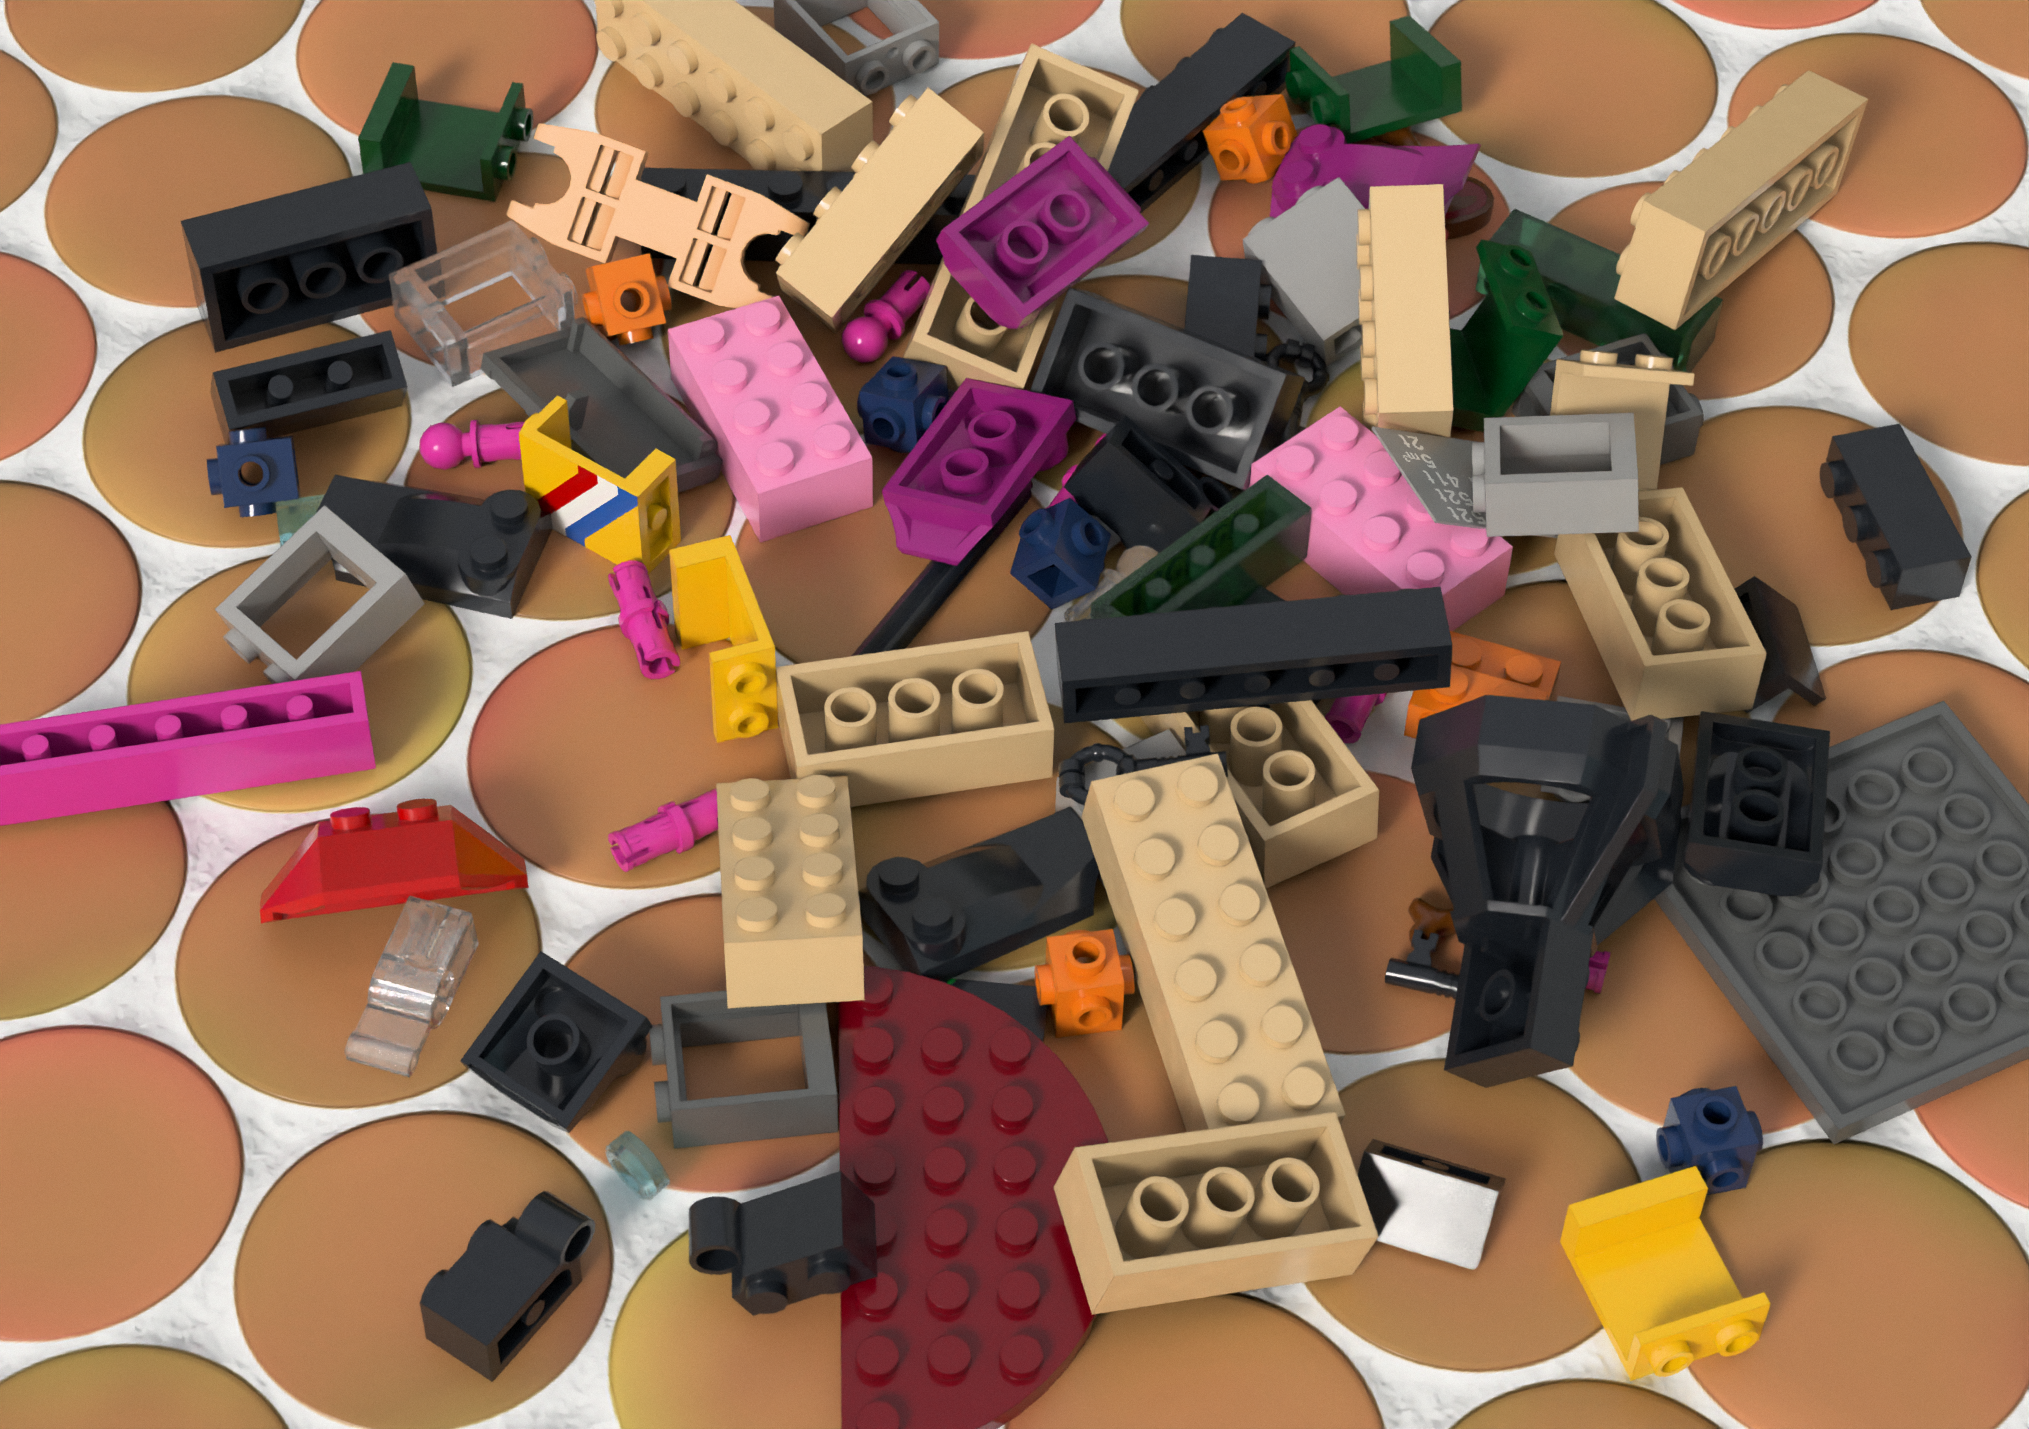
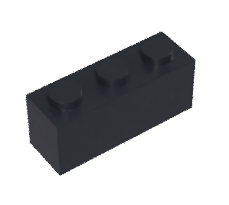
[210,330,408,443]
[1820,424,1972,610]

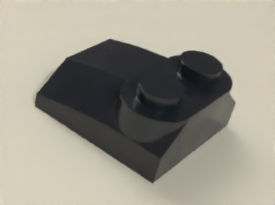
[460,951,653,1133]

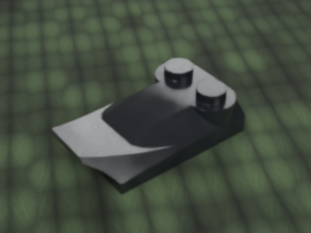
[315,475,553,619]
[1683,711,1830,897]
[858,807,1099,982]

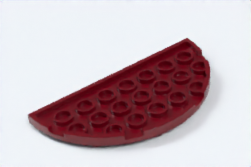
[838,966,1109,1429]

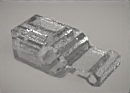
[344,896,479,1078]

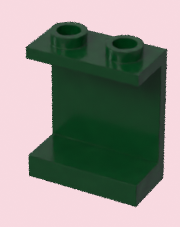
[1285,15,1462,144]
[358,62,533,202]
[1450,239,1564,432]

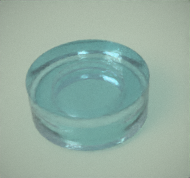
[605,1130,670,1200]

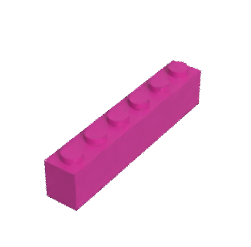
[0,671,376,826]

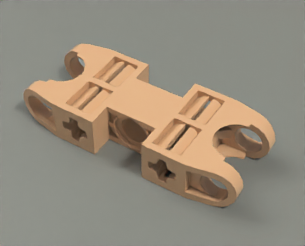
[506,123,810,308]

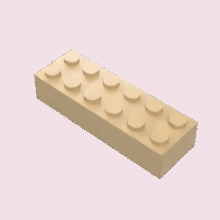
[594,0,873,172]
[902,43,1139,392]
[1614,70,1868,330]
[1081,754,1346,1132]

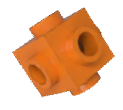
[1203,94,1298,184]
[582,253,672,346]
[1035,929,1135,1038]

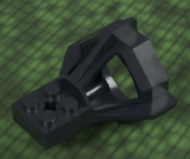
[1411,695,1684,1088]

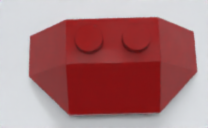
[259,799,529,924]

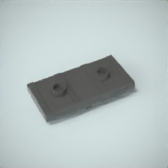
[481,317,723,493]

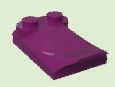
[1270,124,1481,218]
[936,135,1149,329]
[882,378,1076,566]

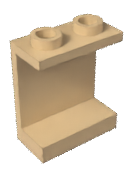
[1550,350,1695,491]

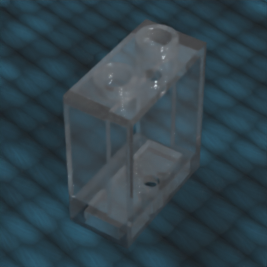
[389,220,578,387]

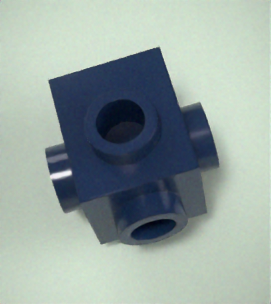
[857,356,949,453]
[207,427,301,517]
[1010,498,1111,610]
[1656,1086,1763,1195]

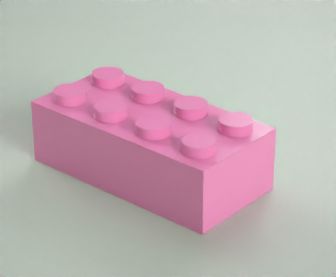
[668,296,873,543]
[1249,407,1513,631]

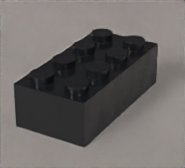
[181,162,442,353]
[1030,288,1305,490]

